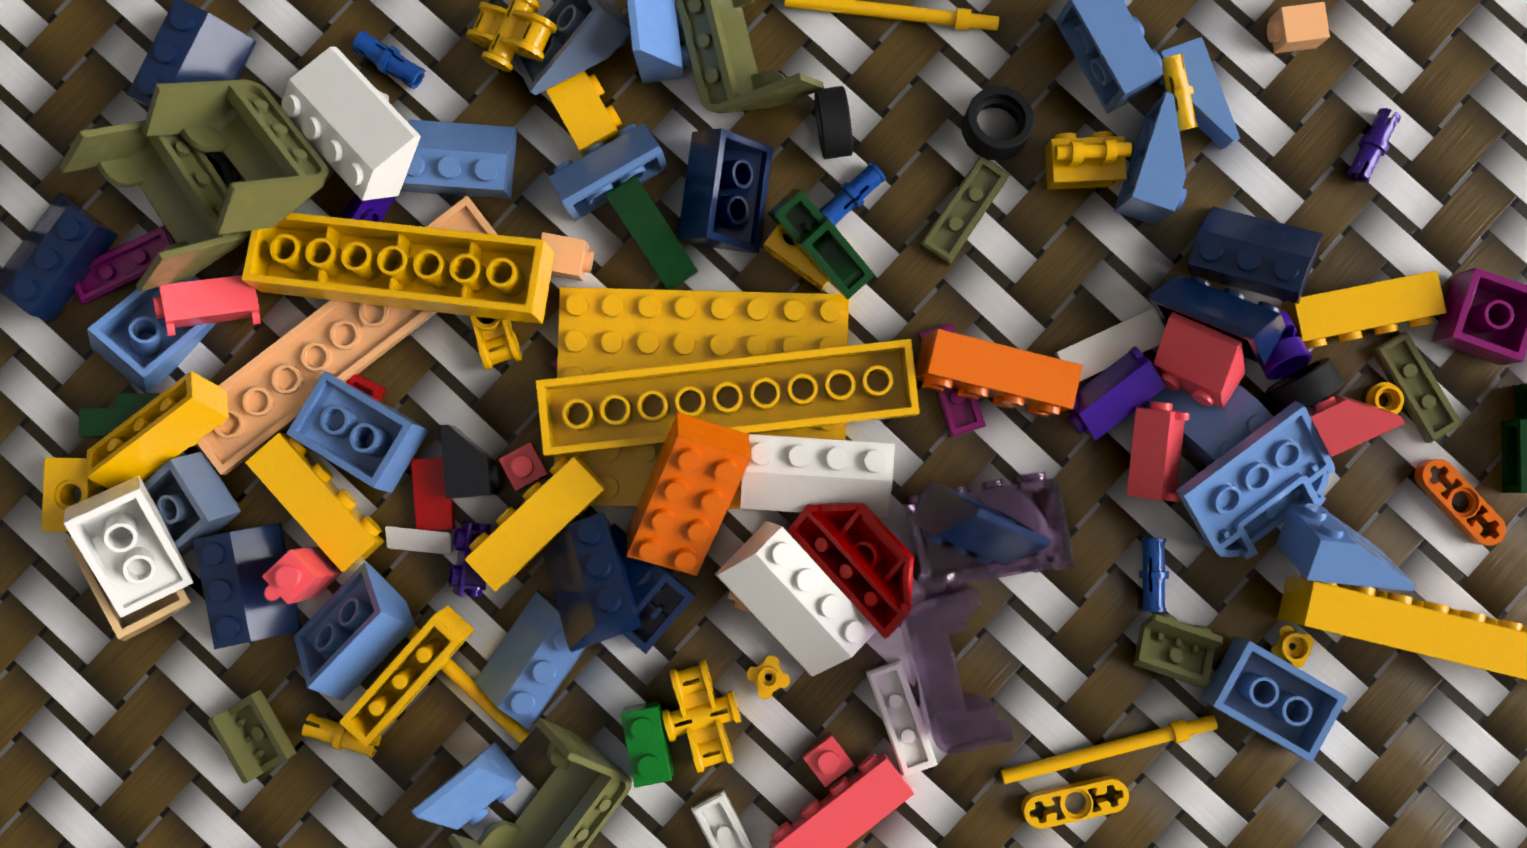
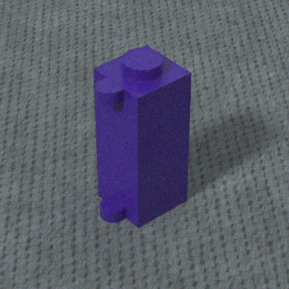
[1066,346,1166,441]

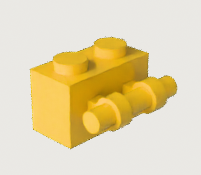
[1044,131,1132,190]

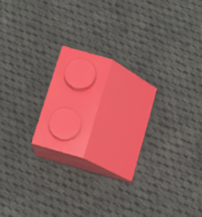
[1153,312,1245,409]
[1307,395,1405,457]

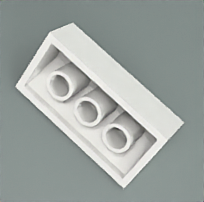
[281,47,421,201]
[740,434,895,518]
[715,521,877,677]

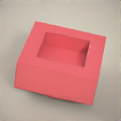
[498,442,549,491]
[803,733,854,787]

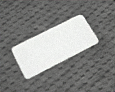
[385,526,452,555]

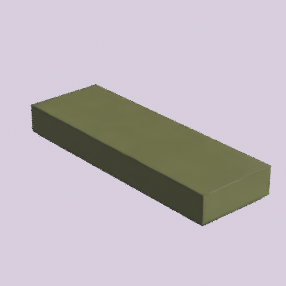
[919,156,1011,265]
[1371,330,1463,443]

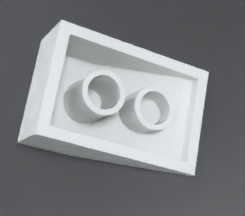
[64,475,193,618]

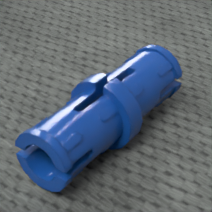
[352,31,425,89]
[819,162,886,226]
[1139,538,1169,612]

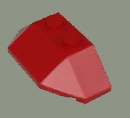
[787,503,914,639]

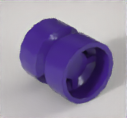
[1259,311,1312,380]

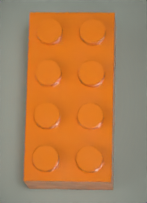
[915,329,1083,417]
[626,412,751,576]

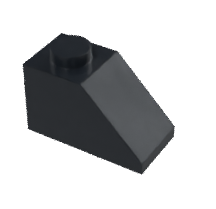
[440,424,501,499]

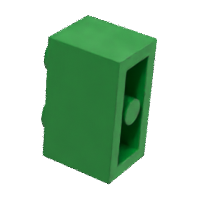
[621,700,674,788]

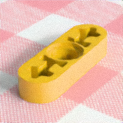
[1021,776,1129,829]

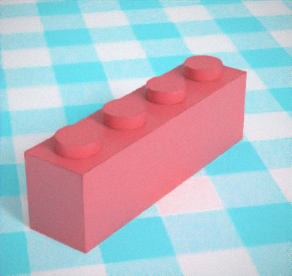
[769,752,914,848]

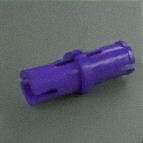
[1346,108,1401,183]

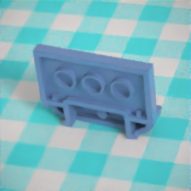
[1176,401,1335,559]

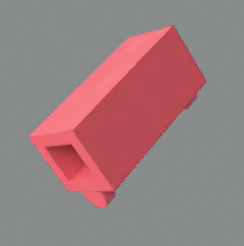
[153,275,261,336]
[1127,401,1190,502]
[262,546,342,604]

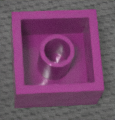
[1432,267,1527,366]

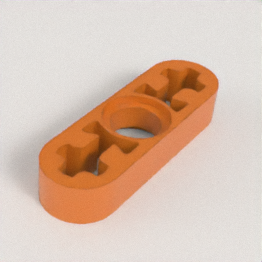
[1414,459,1506,546]

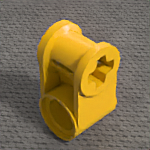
[470,316,522,371]

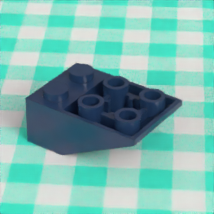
[612,523,696,654]

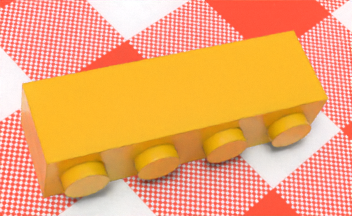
[1281,270,1447,349]
[86,371,229,489]
[245,433,385,573]
[464,456,608,592]
[339,605,475,748]

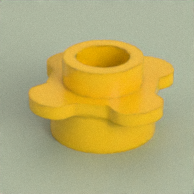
[1270,625,1314,668]
[747,655,790,699]

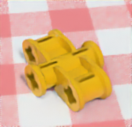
[465,0,558,72]
[662,660,742,773]

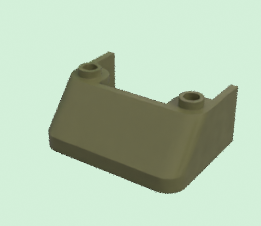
[676,0,824,114]
[142,79,329,235]
[59,120,251,292]
[447,718,632,848]

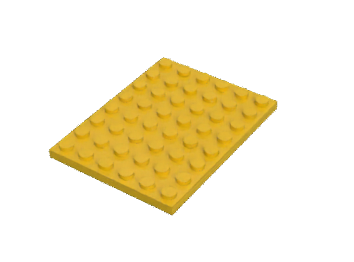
[554,287,849,509]

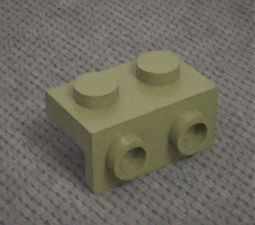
[1133,613,1223,688]
[208,689,297,784]

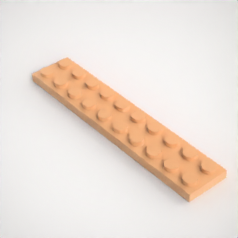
[197,196,498,475]

